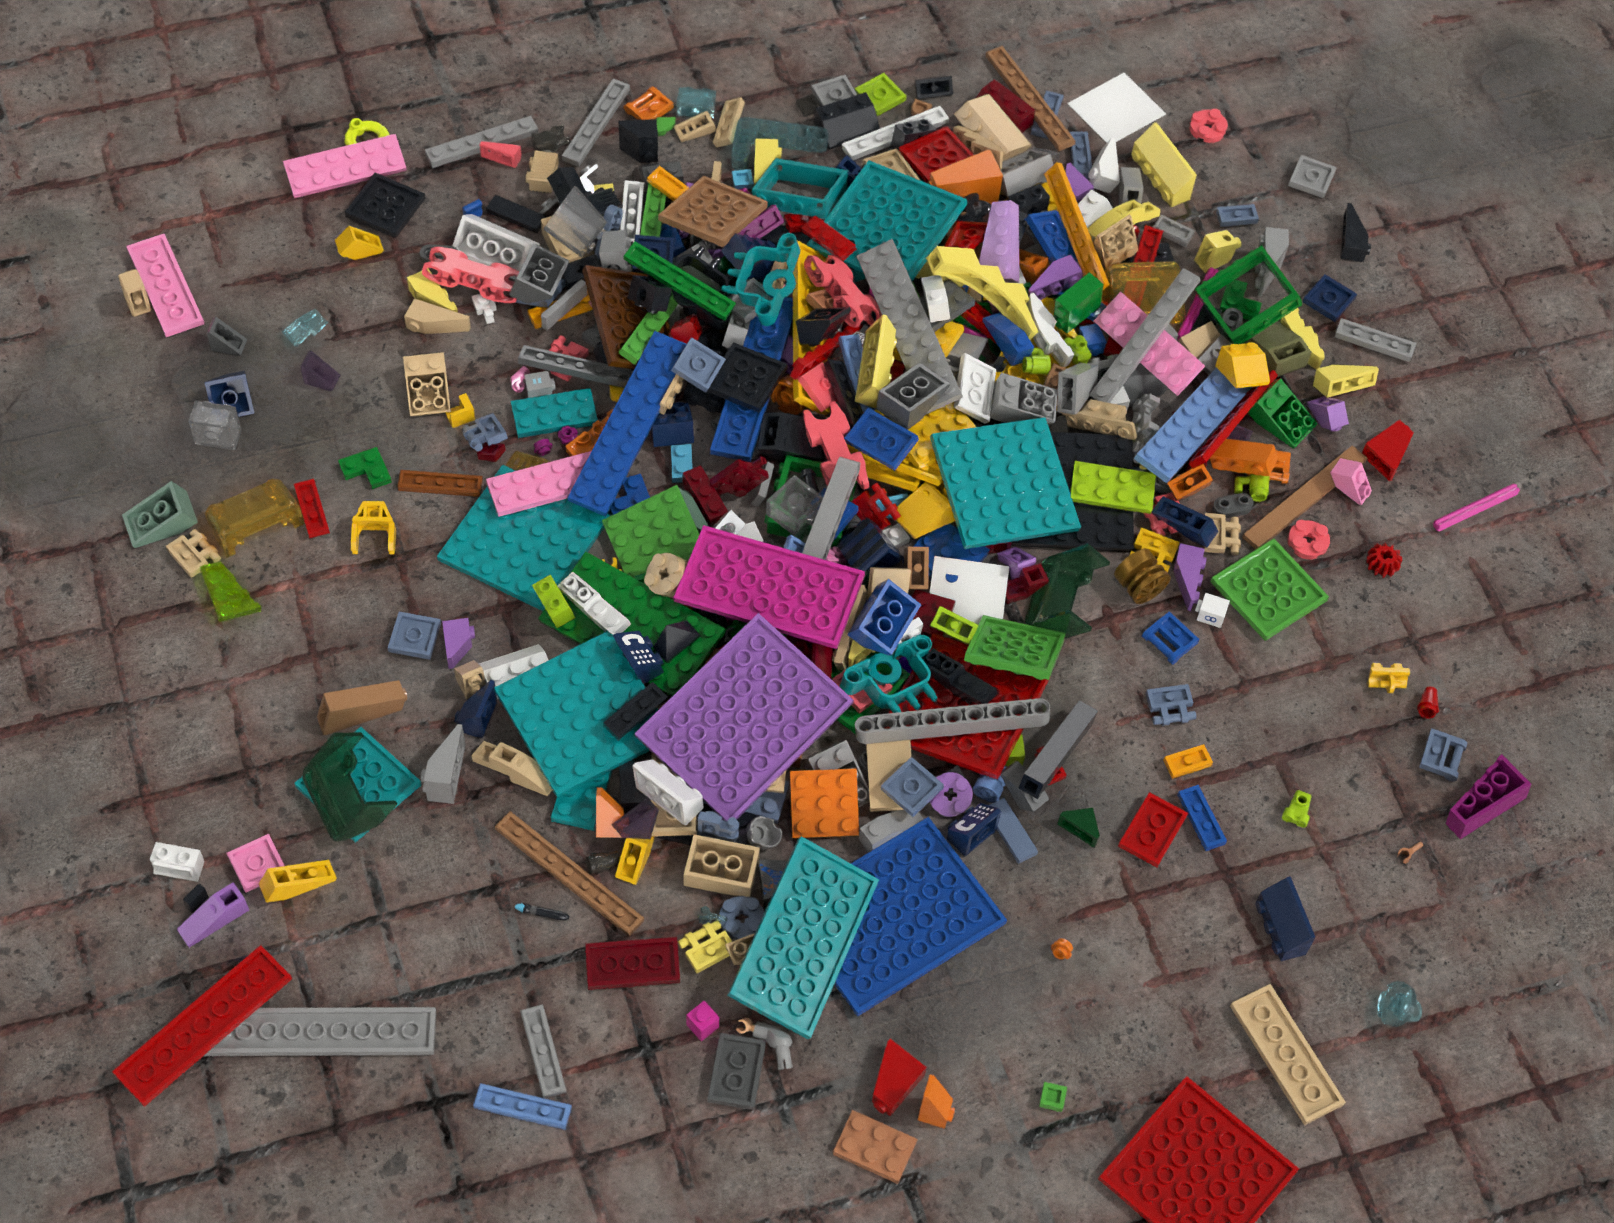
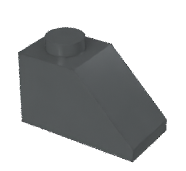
[1000,761,1049,812]

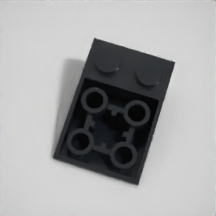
[758,412,824,460]

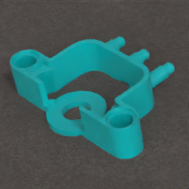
[722,233,800,326]
[839,635,938,713]

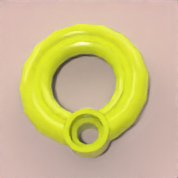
[345,118,390,146]

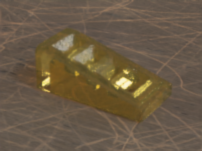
[506,451,551,471]

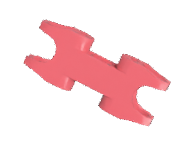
[422,247,520,304]
[804,255,882,327]
[803,401,869,490]

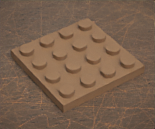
[658,176,767,247]

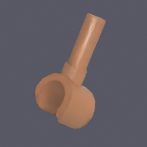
[1397,842,1423,864]

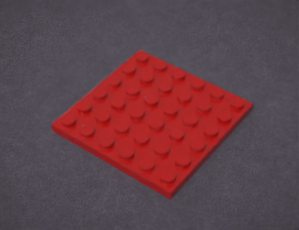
[884,633,1051,780]
[1098,1076,1299,1223]

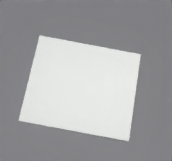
[1068,73,1166,143]
[930,556,1009,638]

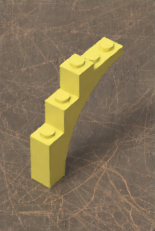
[926,246,1038,340]

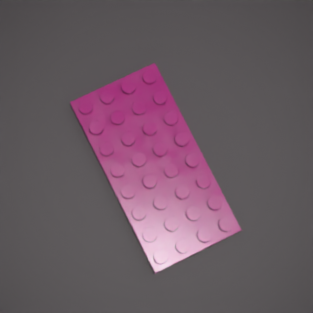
[673,525,865,649]

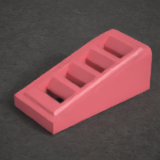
[480,141,521,168]

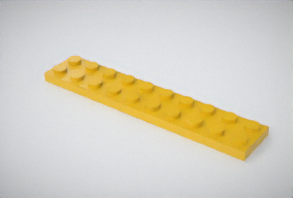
[793,240,830,415]

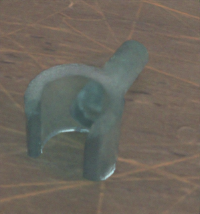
[697,906,727,924]

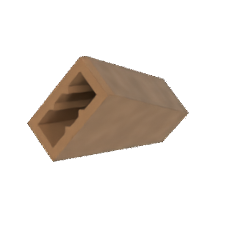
[317,680,407,735]

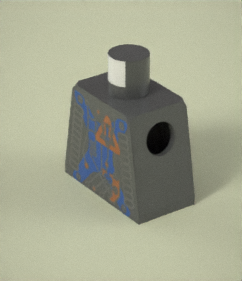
[758,860,788,908]

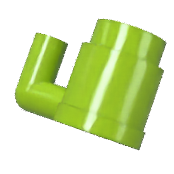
[1022,348,1051,375]
[1234,474,1270,502]

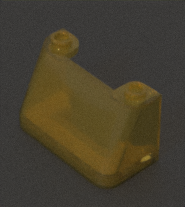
[1101,262,1186,323]
[205,479,304,558]

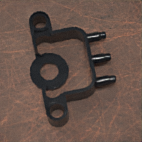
[647,246,735,330]

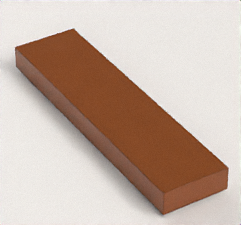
[397,470,483,497]

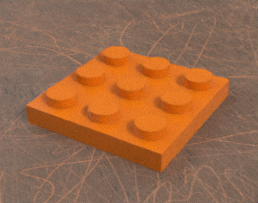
[790,768,859,838]

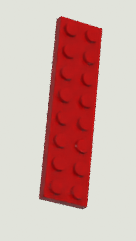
[112,945,292,1107]

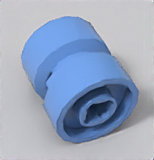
[972,766,1006,803]

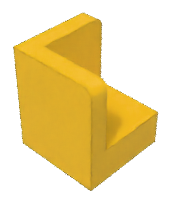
[446,393,475,428]

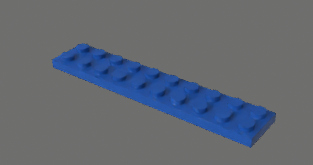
[710,297,793,462]
[568,331,687,517]

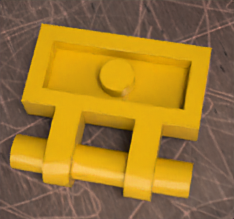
[1130,528,1180,573]

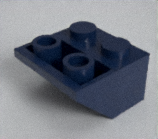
[651,402,694,447]

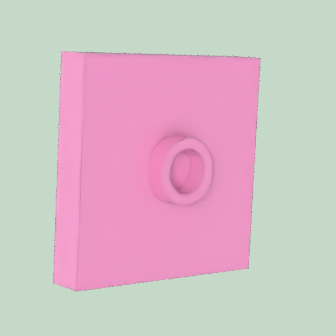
[227,834,284,893]

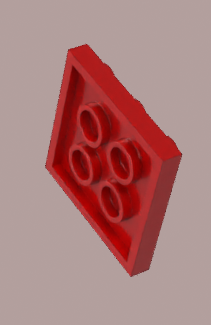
[899,126,974,183]

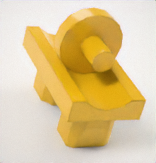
[1367,663,1410,693]

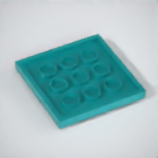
[294,727,422,843]

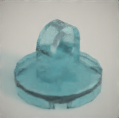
[1377,981,1422,1027]

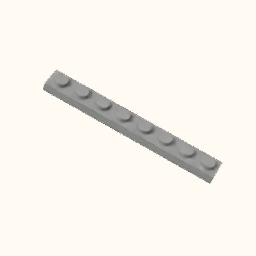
[1089,268,1201,403]

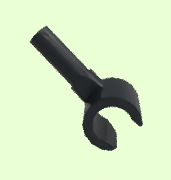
[988,356,1007,372]
[715,627,735,649]

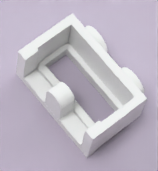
[150,842,204,882]

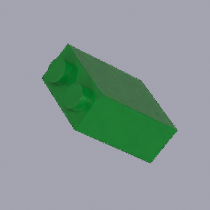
[1054,272,1104,334]

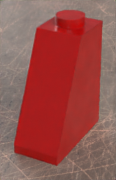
[1362,420,1414,481]
[872,1039,927,1116]

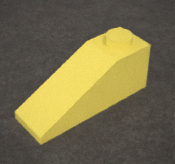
[754,139,782,186]
[1313,365,1379,398]

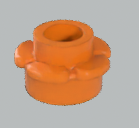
[1051,938,1073,960]

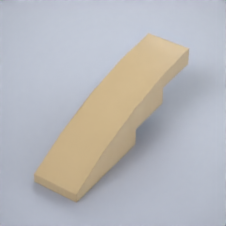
[953,125,1003,170]

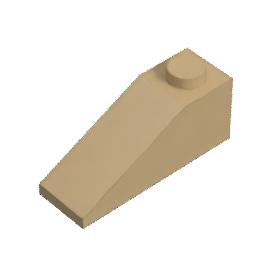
[404,298,471,334]

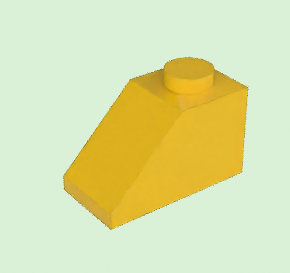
[335,226,384,260]
[615,829,655,885]

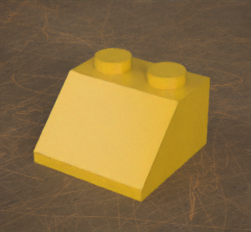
[1215,342,1270,388]

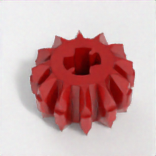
[1366,542,1403,578]

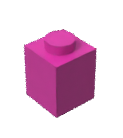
[686,1001,719,1042]

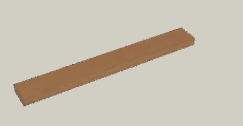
[986,46,1075,152]
[1242,445,1367,549]
[495,811,644,937]

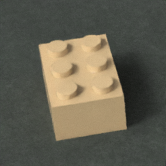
[684,834,760,897]

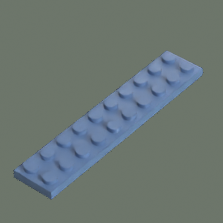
[1134,368,1253,483]

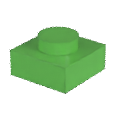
[1039,1082,1067,1112]

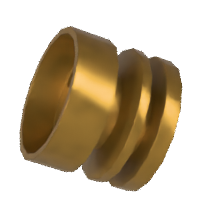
[1114,548,1171,604]

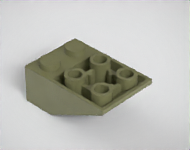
[1248,321,1312,377]

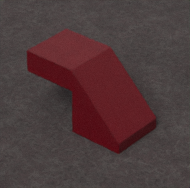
[1005,564,1049,604]

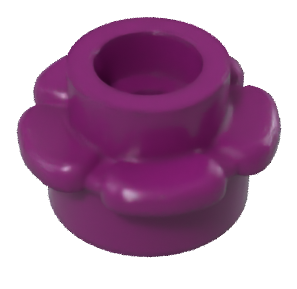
[558,426,578,445]
[533,439,553,456]

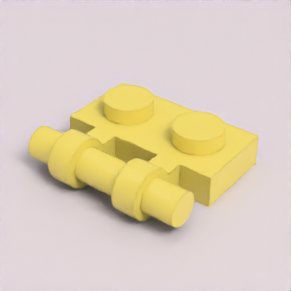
[677,920,732,973]

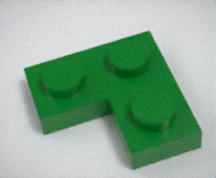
[1220,280,1262,320]
[338,447,392,489]

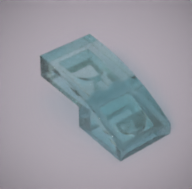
[282,309,329,347]

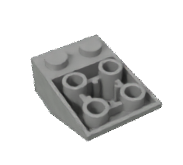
[1255,227,1289,297]
[946,333,987,382]
[990,373,1058,423]
[801,740,870,808]

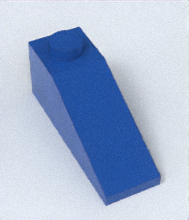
[982,313,1034,366]

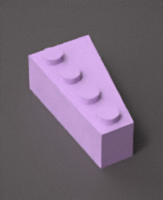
[979,200,1019,283]

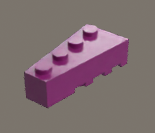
[1446,754,1532,839]

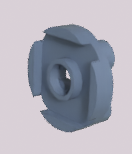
[719,896,764,940]

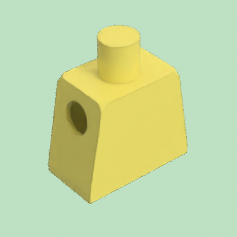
[1194,230,1241,273]

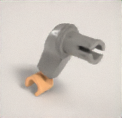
[736,1018,793,1070]

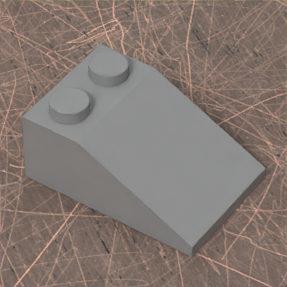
[421,724,466,804]

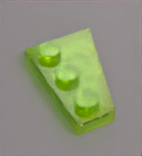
[200,561,261,622]

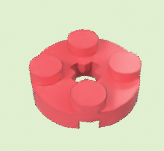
[1189,109,1228,143]
[1287,520,1330,560]

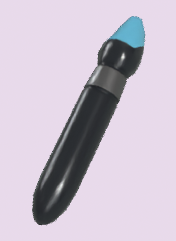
[515,903,570,920]

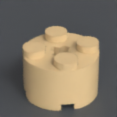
[644,553,688,600]

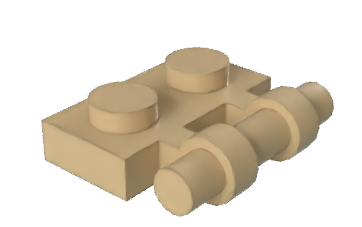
[1203,513,1241,556]
[166,529,221,578]

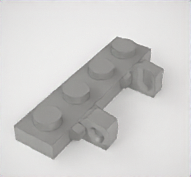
[1132,393,1160,464]

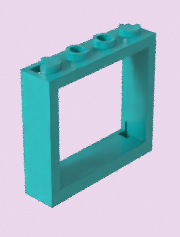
[752,158,848,219]

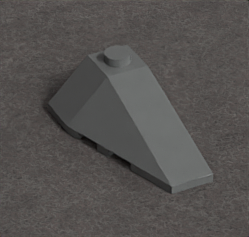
[1123,363,1169,407]

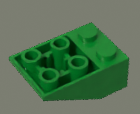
[1248,378,1318,449]

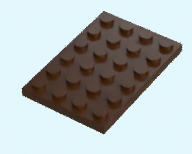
[582,265,671,369]

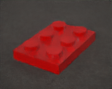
[1118,792,1188,868]

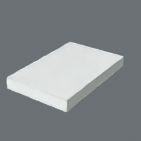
[954,353,996,423]

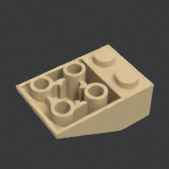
[1093,214,1139,271]
[403,352,451,417]

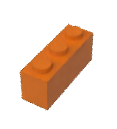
[1210,439,1278,476]

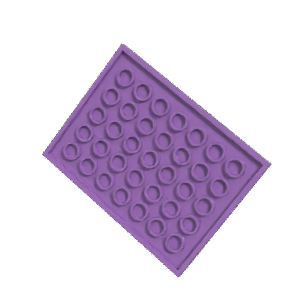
[635,613,854,821]

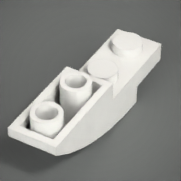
[1026,293,1074,367]
[558,572,631,635]

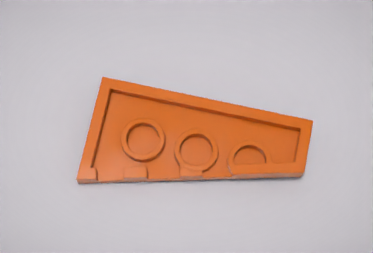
[565,408,613,457]

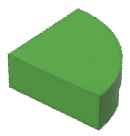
[657,117,675,136]

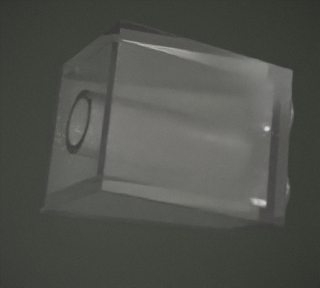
[543,186,607,258]

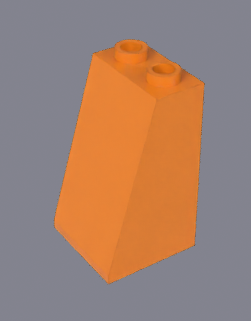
[928,150,1003,205]

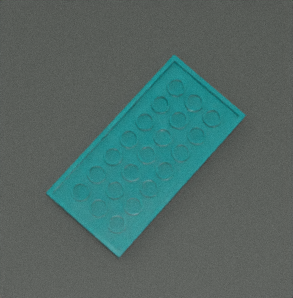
[727,836,879,1039]

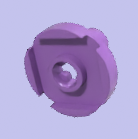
[930,772,973,817]

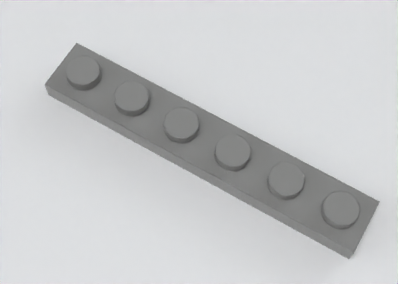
[562,79,630,167]
[425,116,539,168]

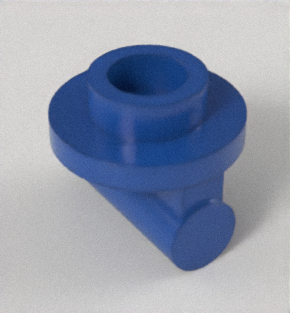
[462,199,483,217]

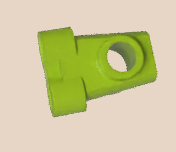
[1064,335,1092,364]
[1281,790,1311,828]

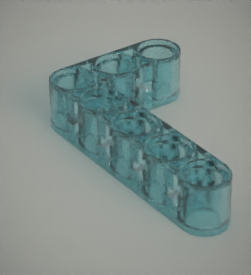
[731,117,829,171]

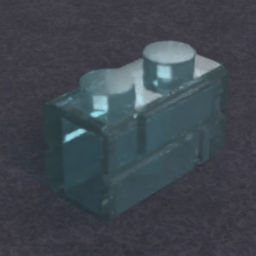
[677,87,716,118]

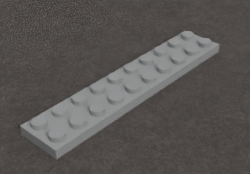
[857,239,963,414]
[204,1007,436,1056]

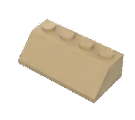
[954,94,1032,161]

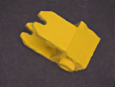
[351,501,396,555]

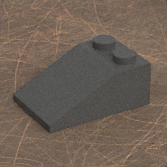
[876,363,950,430]

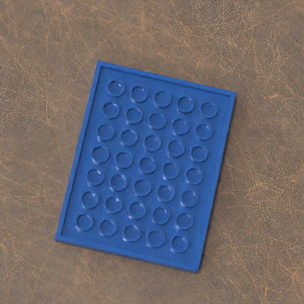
[834,817,1007,1017]

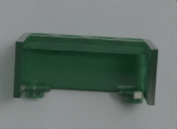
[1025,544,1110,638]
[303,732,397,842]

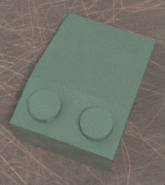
[122,481,198,548]

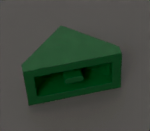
[1057,808,1100,848]

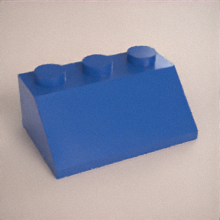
[847,579,921,656]

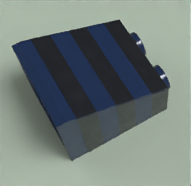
[837,517,904,583]

